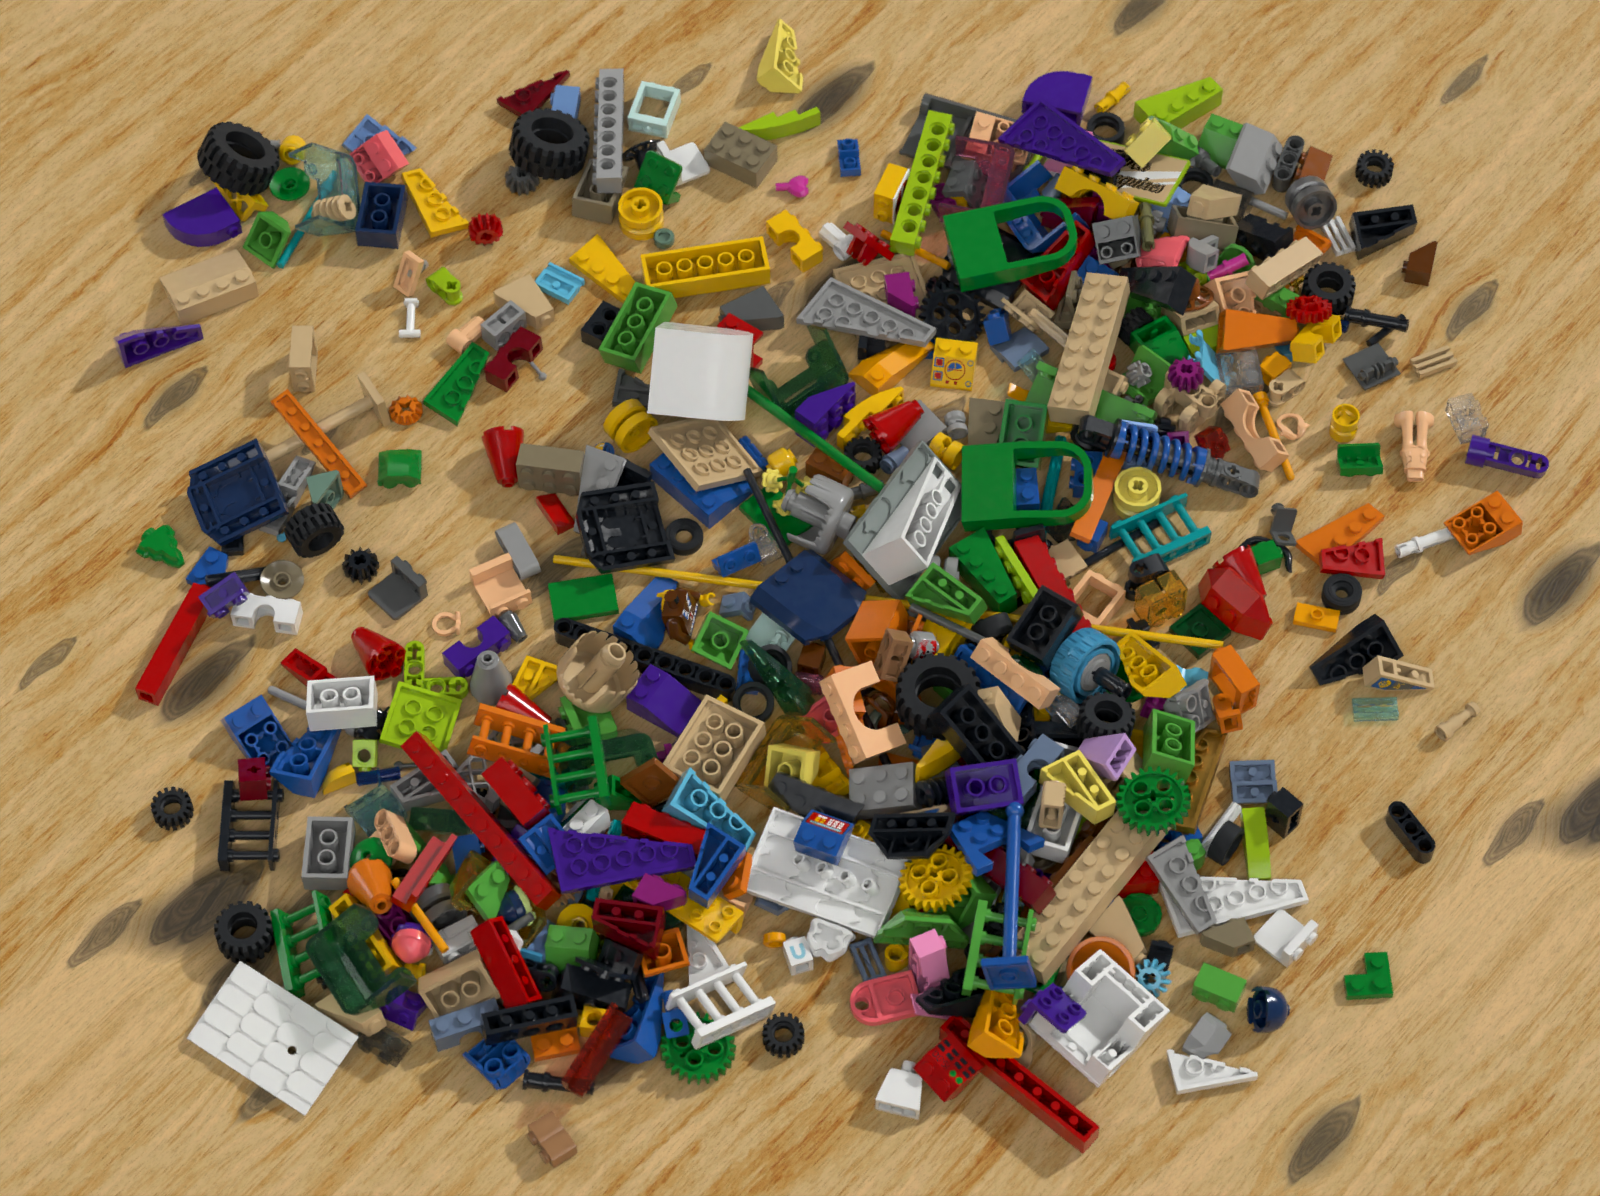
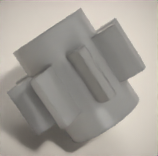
[1152,209,1167,236]
[1126,360,1152,388]

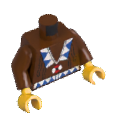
[662,587,716,654]

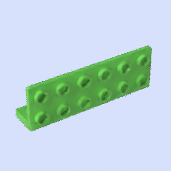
[1025,361,1158,424]

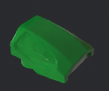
[377,449,422,489]

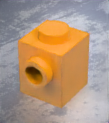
[1257,351,1292,386]

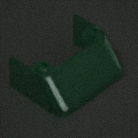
[749,324,849,418]

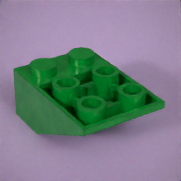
[1129,315,1192,365]

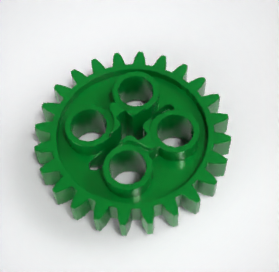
[1116,766,1191,836]
[660,1012,736,1085]

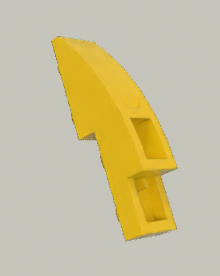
[837,386,904,450]

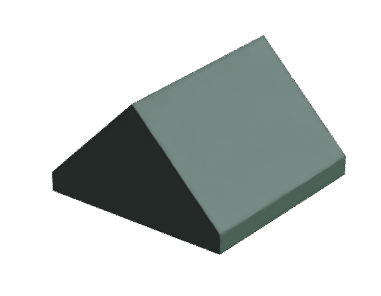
[306,470,344,510]

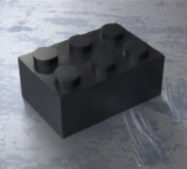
[1006,585,1084,669]

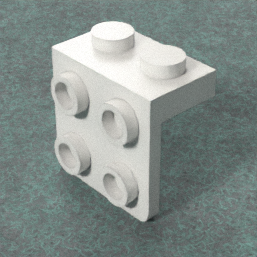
[656,140,710,187]
[1254,909,1318,967]

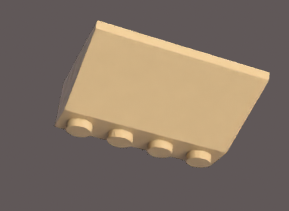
[159,249,259,326]
[663,694,766,801]

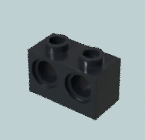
[581,301,620,350]

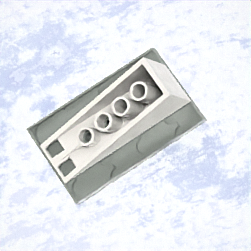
[843,440,962,600]

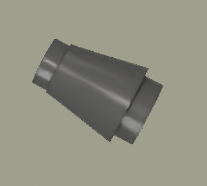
[498,610,528,644]

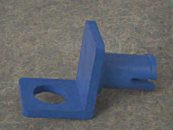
[661,990,689,1039]

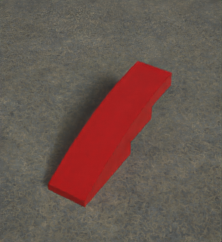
[280,648,336,687]

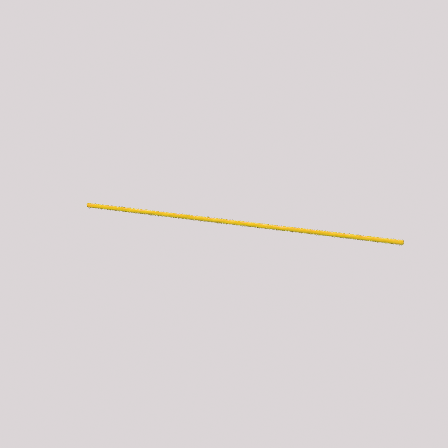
[553,555,1224,649]

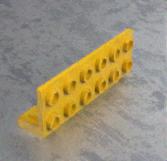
[623,872,744,943]

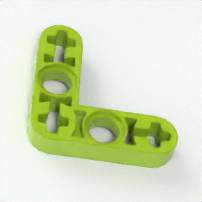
[404,640,469,699]

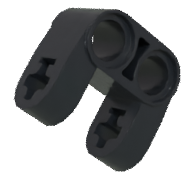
[1124,553,1170,601]

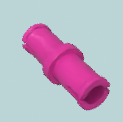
[1206,252,1249,281]

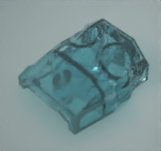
[344,783,408,838]

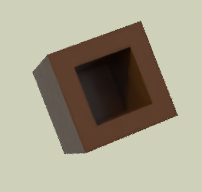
[797,642,826,680]

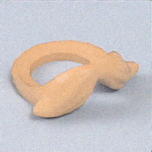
[1276,413,1310,440]

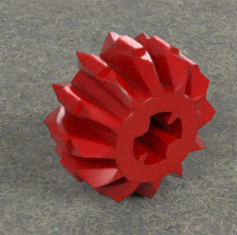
[468,212,503,246]

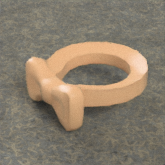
[432,611,461,637]

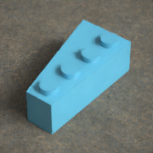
[662,767,756,852]

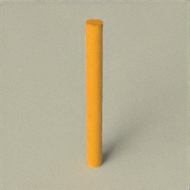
[880,229,951,270]
[390,877,449,954]

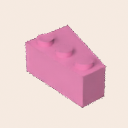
[908,929,950,993]

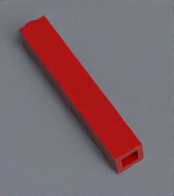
[135,582,211,706]

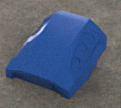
[462,1039,531,1090]

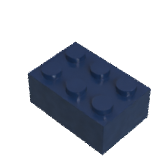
[355,182,408,249]

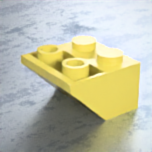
[1125,117,1171,168]

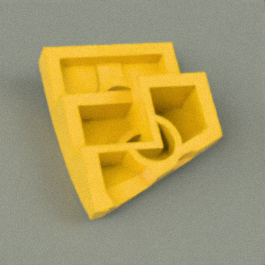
[811,742,849,796]

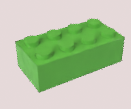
[598,282,678,374]

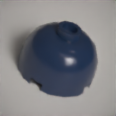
[1247,986,1290,1033]

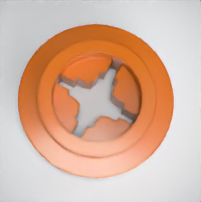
[389,395,423,425]

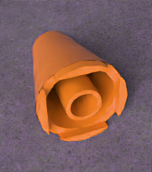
[347,858,392,914]

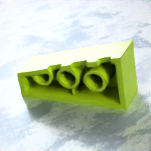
[1133,77,1223,129]

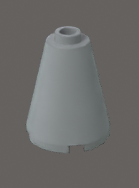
[470,650,513,706]

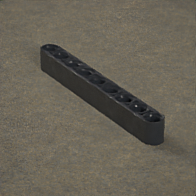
[554,618,736,702]

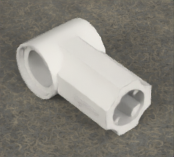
[819,222,854,261]

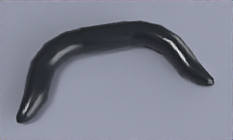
[1237,536,1292,573]

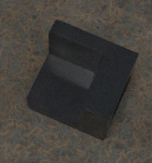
[858,335,885,360]

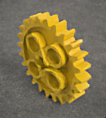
[898,844,974,913]

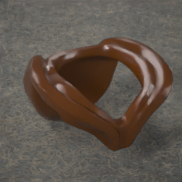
[864,692,899,730]

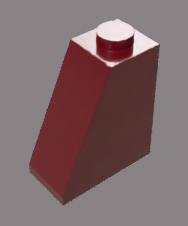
[1040,197,1101,233]

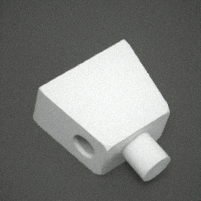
[875,1060,922,1120]

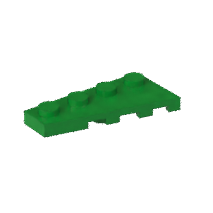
[423,342,490,427]

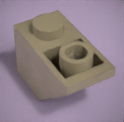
[1200,917,1255,958]

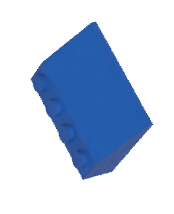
[649,453,753,529]

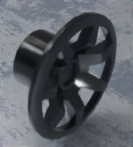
[623,140,661,171]

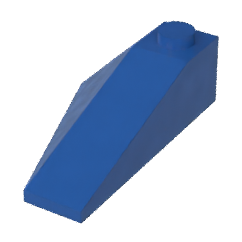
[613,577,678,650]
[269,727,342,798]
[603,973,664,1064]

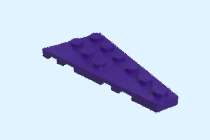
[547,827,696,895]

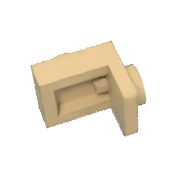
[1103,369,1129,397]

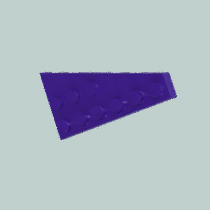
[998,98,1126,177]

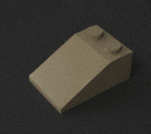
[572,158,629,225]

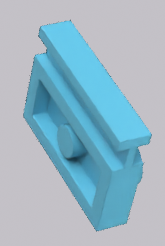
[535,262,585,305]

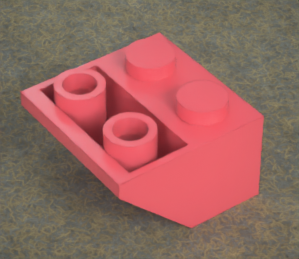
[347,130,409,183]

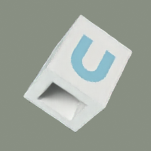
[783,936,813,976]

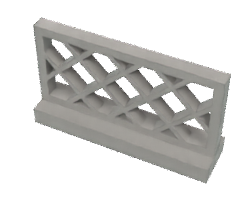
[456,731,545,813]

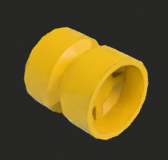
[1329,404,1360,443]
[929,432,965,470]

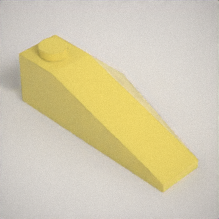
[756,19,803,94]

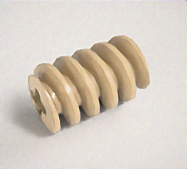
[311,194,356,226]

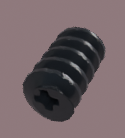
[915,776,949,808]

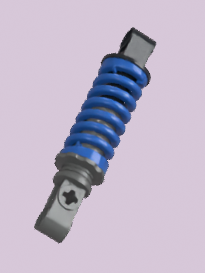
[1077,415,1260,498]

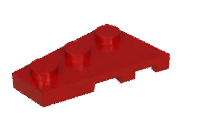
[1319,538,1385,579]

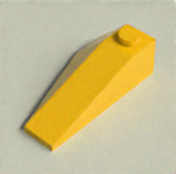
[1117,631,1187,698]

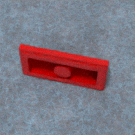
[536,493,575,535]

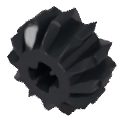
[342,547,380,585]

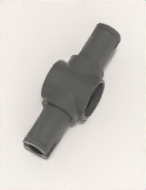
[1189,145,1222,177]

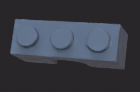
[1017,733,1064,806]
[428,998,499,1052]

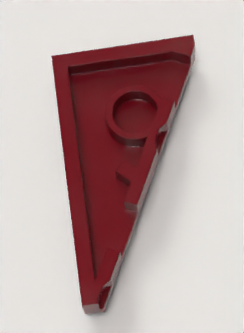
[497,70,570,116]

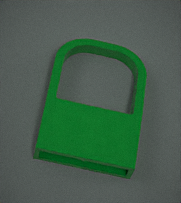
[943,196,1077,292]
[961,441,1094,532]

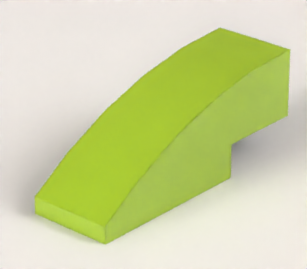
[1240,807,1271,880]

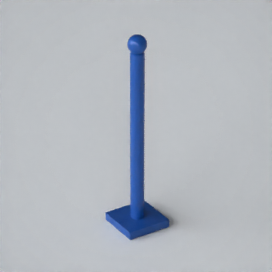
[981,802,1037,990]

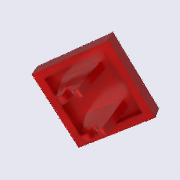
[843,221,895,266]

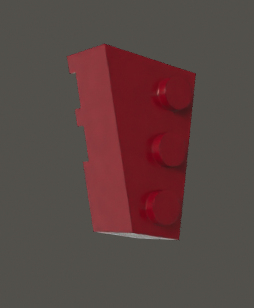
[591,898,666,960]

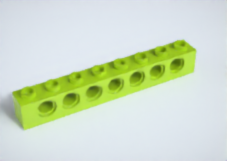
[890,110,955,256]

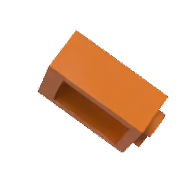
[1209,644,1260,714]

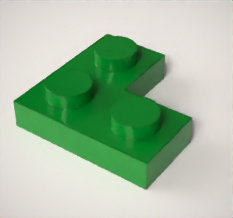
[1343,952,1393,1000]

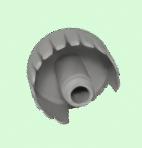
[781,474,857,555]

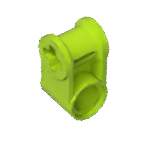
[426,267,463,305]

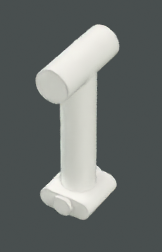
[399,298,421,338]

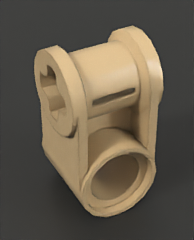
[1267,368,1306,407]

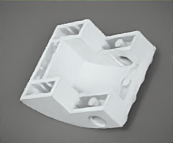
[1029,949,1170,1087]

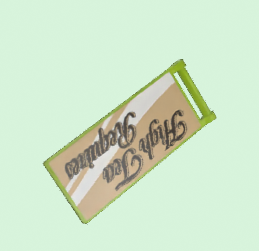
[1023,140,1191,207]

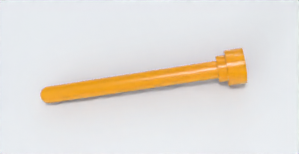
[1252,391,1295,481]

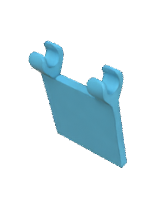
[1188,329,1228,394]

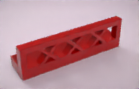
[390,833,457,913]

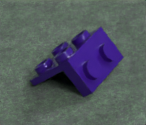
[198,572,250,619]
[1018,983,1087,1034]

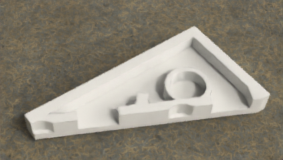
[687,925,729,986]
[1166,1050,1258,1095]

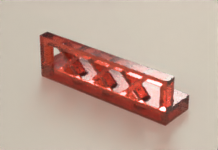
[562,1002,633,1099]

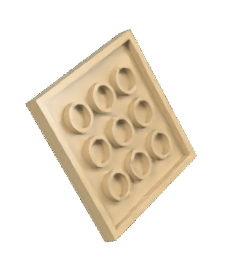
[833,254,936,339]
[648,418,763,492]

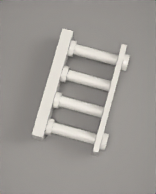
[665,961,776,1049]

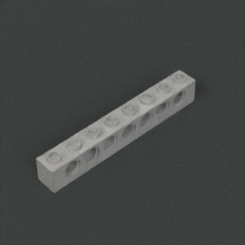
[592,69,624,193]

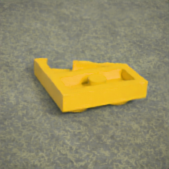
[512,655,558,700]

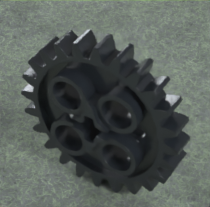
[918,282,986,342]

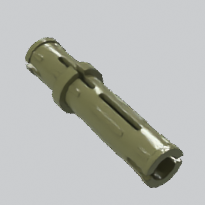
[1138,202,1155,251]

